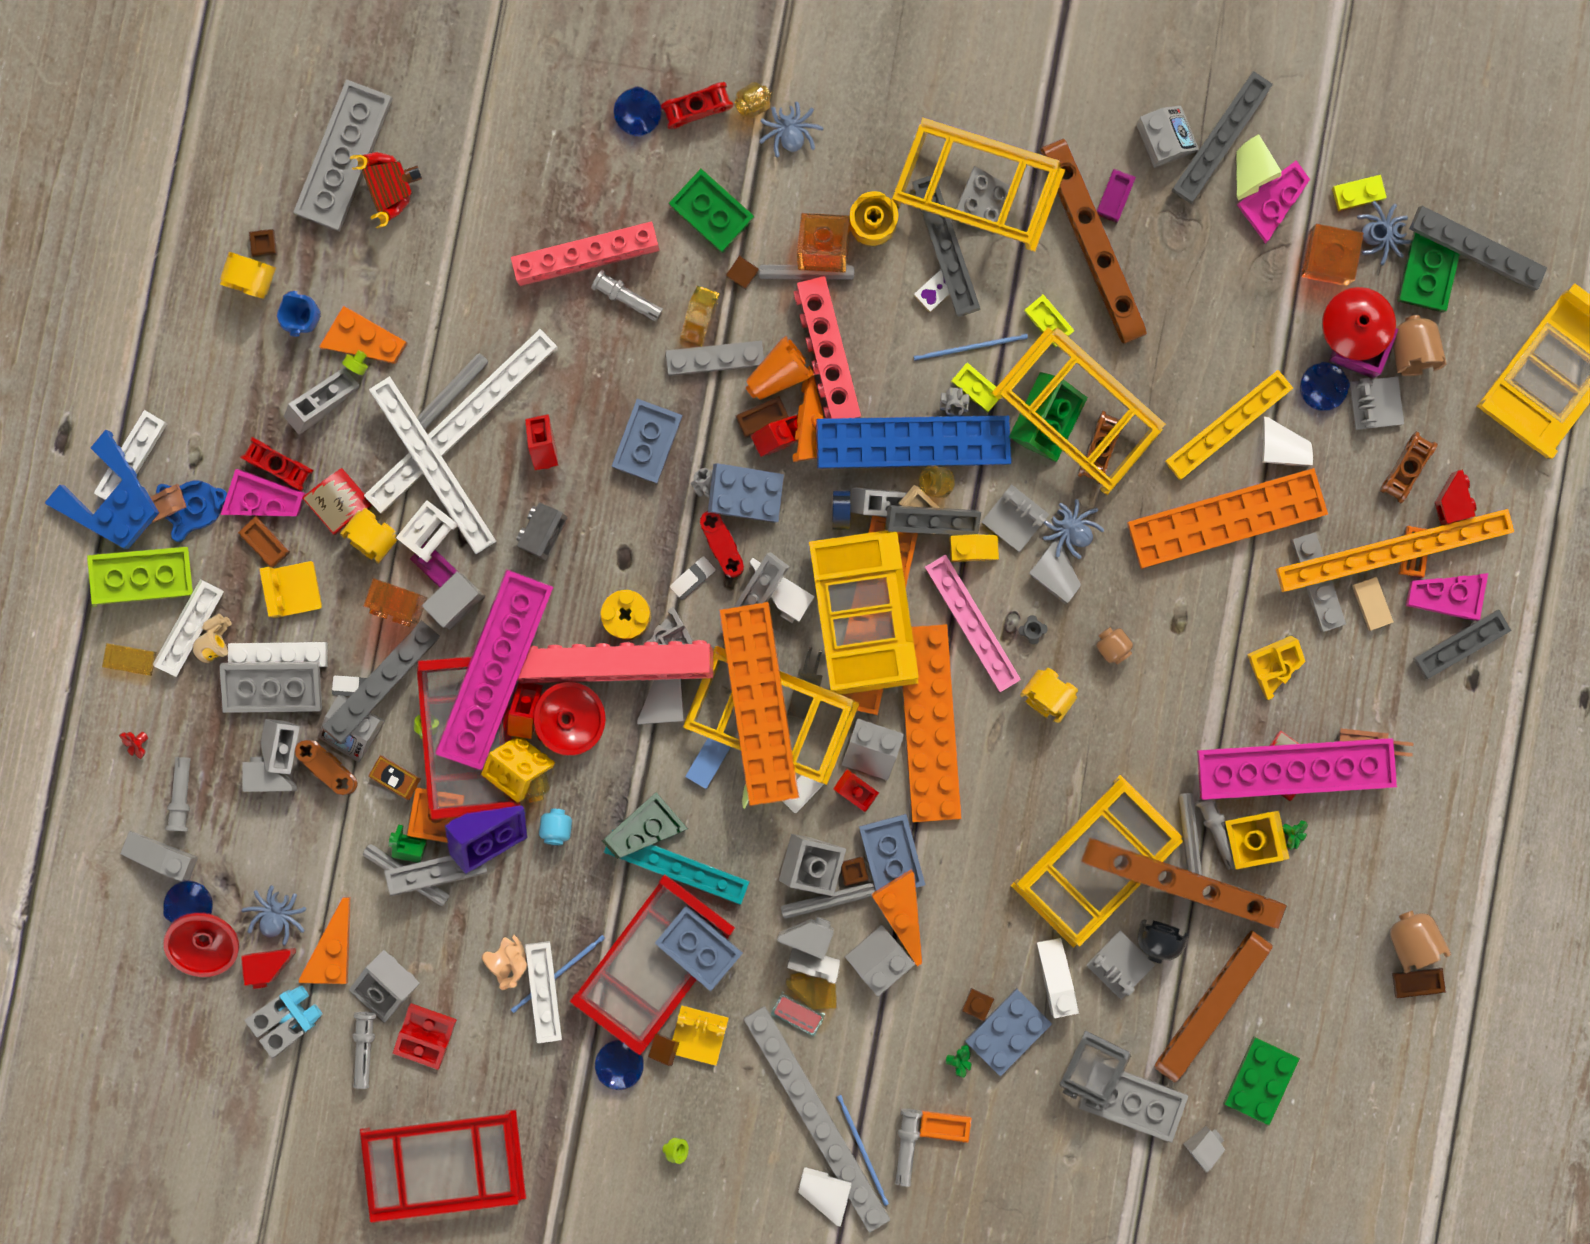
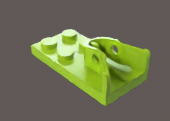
[87,547,193,607]

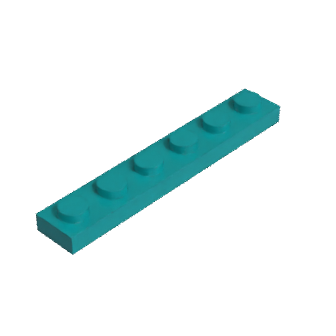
[604,829,750,904]

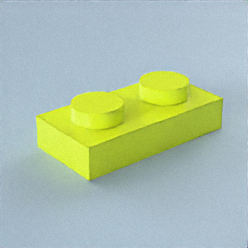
[1332,175,1387,211]
[1024,295,1075,348]
[951,363,999,413]

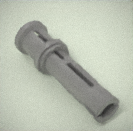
[591,270,663,322]
[165,757,191,832]
[1195,799,1235,870]
[353,1012,376,1089]
[895,1108,923,1187]

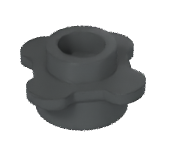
[1018,615,1048,644]

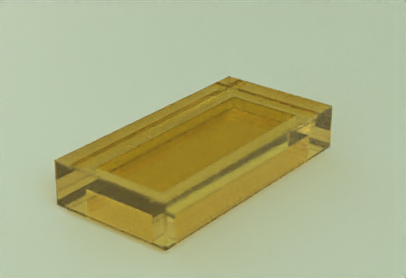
[102,643,157,676]

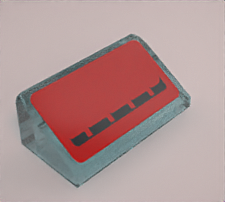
[771,992,825,1036]

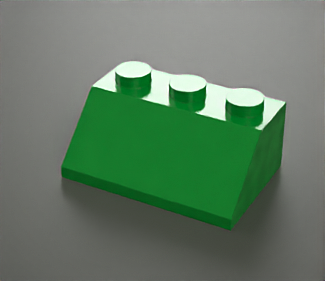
[1009,372,1088,462]

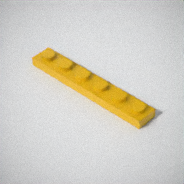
[1165,370,1293,480]

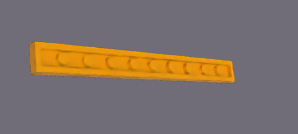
[1276,509,1514,592]

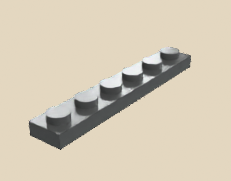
[1172,71,1273,204]
[912,175,980,318]
[1409,206,1547,291]
[322,620,440,745]

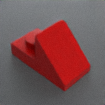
[833,769,879,812]

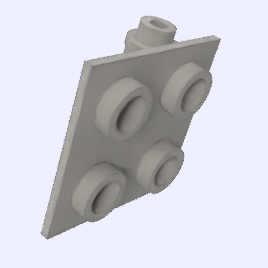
[956,166,1010,222]
[1350,377,1404,430]
[982,484,1049,552]
[1086,930,1155,1000]

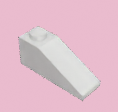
[750,558,815,623]
[1037,938,1078,1018]

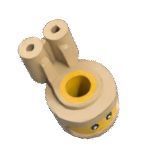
[193,614,231,663]

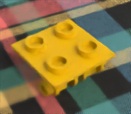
[673,1005,729,1066]

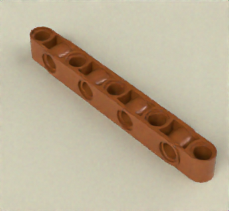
[1041,138,1147,344]
[1081,838,1287,929]

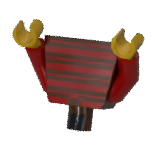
[350,152,422,229]

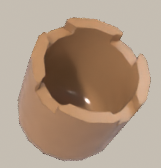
[1393,315,1447,376]
[1390,910,1452,973]

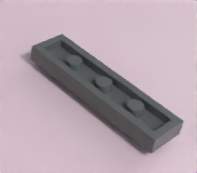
[885,505,982,535]
[1413,610,1512,679]

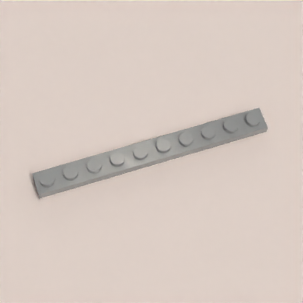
[744,1006,890,1233]

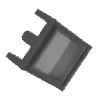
[1059,1030,1131,1110]

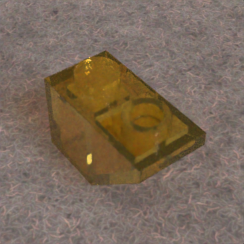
[680,286,720,347]
[786,973,837,1009]

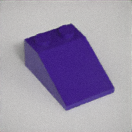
[445,806,528,874]

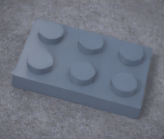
[612,399,683,484]
[708,463,784,523]
[859,814,925,891]
[655,905,743,991]
[965,988,1052,1076]

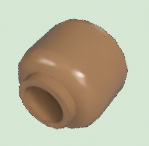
[1096,627,1133,665]

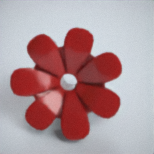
[119,732,148,759]

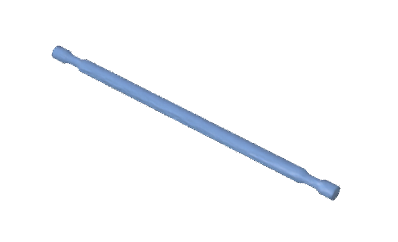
[914,334,1028,361]
[511,935,605,1013]
[837,1095,889,1206]

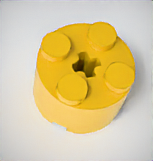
[849,191,898,246]
[220,251,276,299]
[340,508,397,564]
[601,590,651,640]
[1020,668,1078,723]

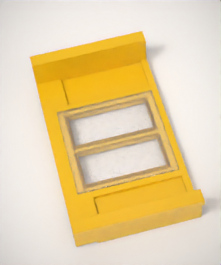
[1477,283,1590,459]
[809,530,919,695]

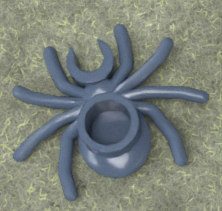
[759,102,823,158]
[1357,201,1411,265]
[1043,499,1104,559]
[241,885,306,946]

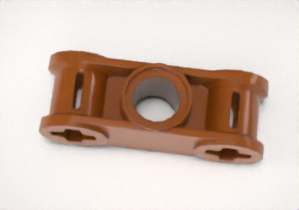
[1077,410,1122,484]
[1380,431,1438,503]
[295,740,358,795]

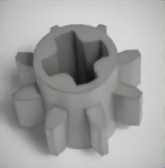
[940,387,969,416]
[691,467,713,498]

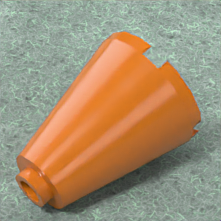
[745,336,814,400]

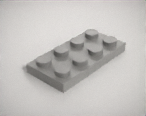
[220,662,322,713]
[1078,1060,1188,1143]

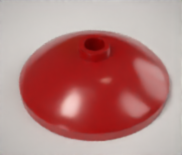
[1322,287,1396,361]
[533,682,606,755]
[163,913,239,977]

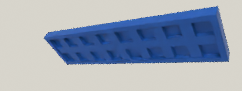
[816,416,1011,469]

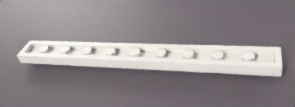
[364,329,558,514]

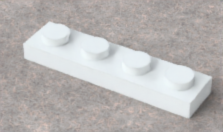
[94,410,167,500]
[153,579,224,677]
[228,642,327,667]
[525,941,562,1043]

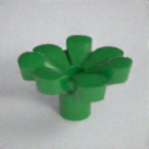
[1283,820,1308,850]
[946,1045,972,1078]

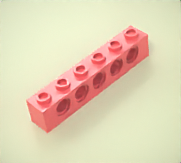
[511,221,660,286]
[793,276,861,419]

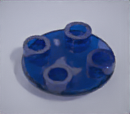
[613,86,662,136]
[1300,362,1350,411]
[163,881,213,923]
[595,1040,644,1090]

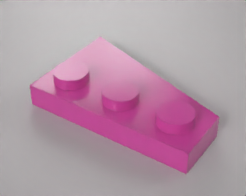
[1237,161,1310,243]
[221,469,306,516]
[1406,573,1488,621]

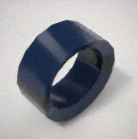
[832,491,850,530]

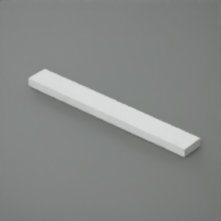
[369,376,496,554]

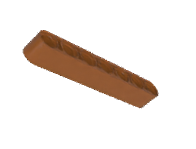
[1154,930,1273,1083]

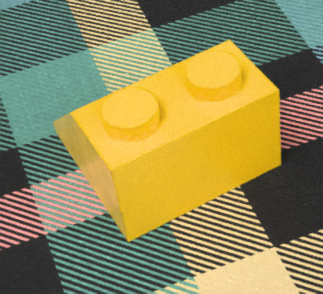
[1225,811,1290,869]

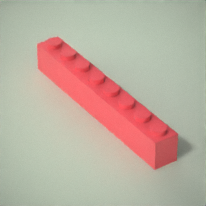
[517,640,713,684]

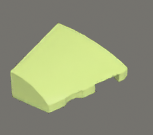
[1236,135,1281,200]

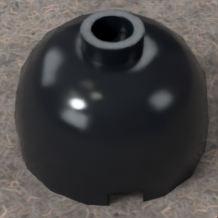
[1137,919,1189,964]

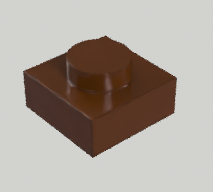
[961,988,994,1021]

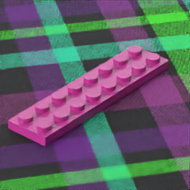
[435,569,553,770]
[1197,738,1397,800]

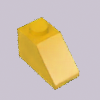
[949,534,999,562]

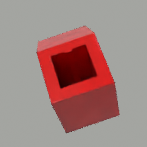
[750,415,798,457]
[1434,469,1477,526]

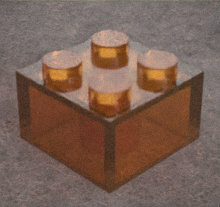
[797,213,850,273]
[1301,224,1364,286]
[364,578,428,627]

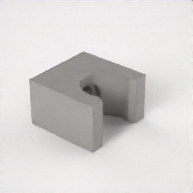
[422,571,485,630]

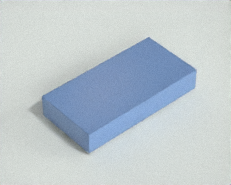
[685,738,731,789]

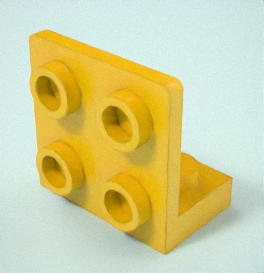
[259,561,322,618]
[481,737,555,803]

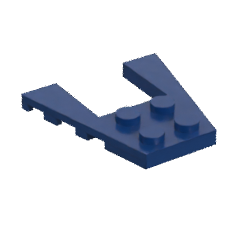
[45,430,159,549]

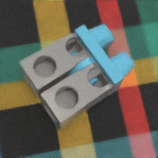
[244,986,323,1058]

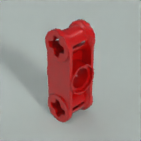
[661,82,734,129]
[240,437,314,491]
[700,511,744,578]

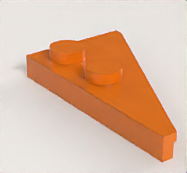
[792,376,824,462]
[872,869,922,966]
[299,897,351,984]

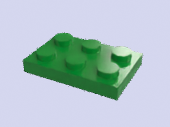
[668,168,754,253]
[1397,232,1460,313]
[1223,1036,1300,1126]

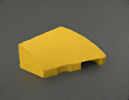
[1247,636,1306,700]

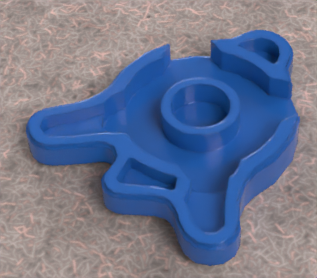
[156,480,227,542]

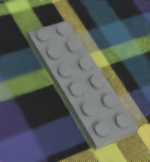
[293,79,393,232]

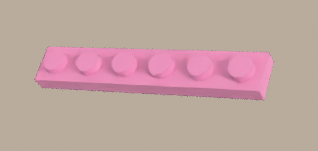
[925,555,1021,693]

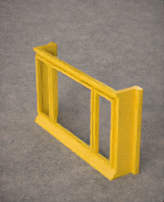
[892,117,1065,252]
[992,327,1166,495]
[683,646,860,785]

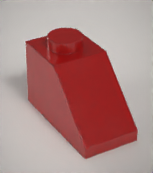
[525,414,559,470]
[507,682,543,739]
[241,948,296,989]

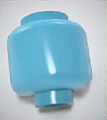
[539,809,572,845]

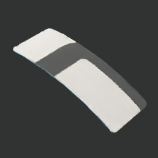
[670,556,716,600]
[332,676,367,696]

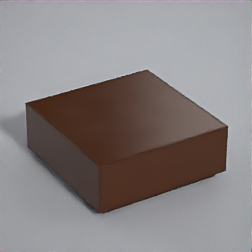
[249,229,277,257]
[726,256,759,290]
[841,856,869,886]
[648,1034,680,1066]

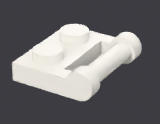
[396,501,458,562]

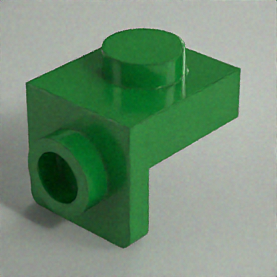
[388,824,427,863]

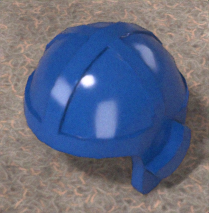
[277,291,321,337]

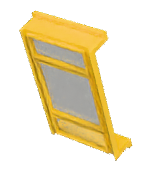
[1010,775,1183,948]

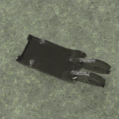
[787,647,823,720]

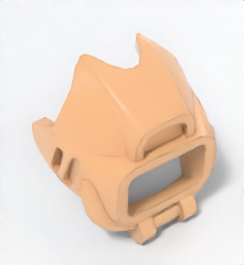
[482,935,527,990]

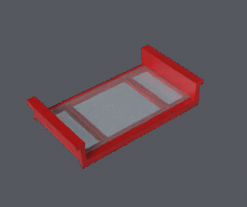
[416,657,520,819]
[569,874,735,1055]
[360,1109,526,1223]

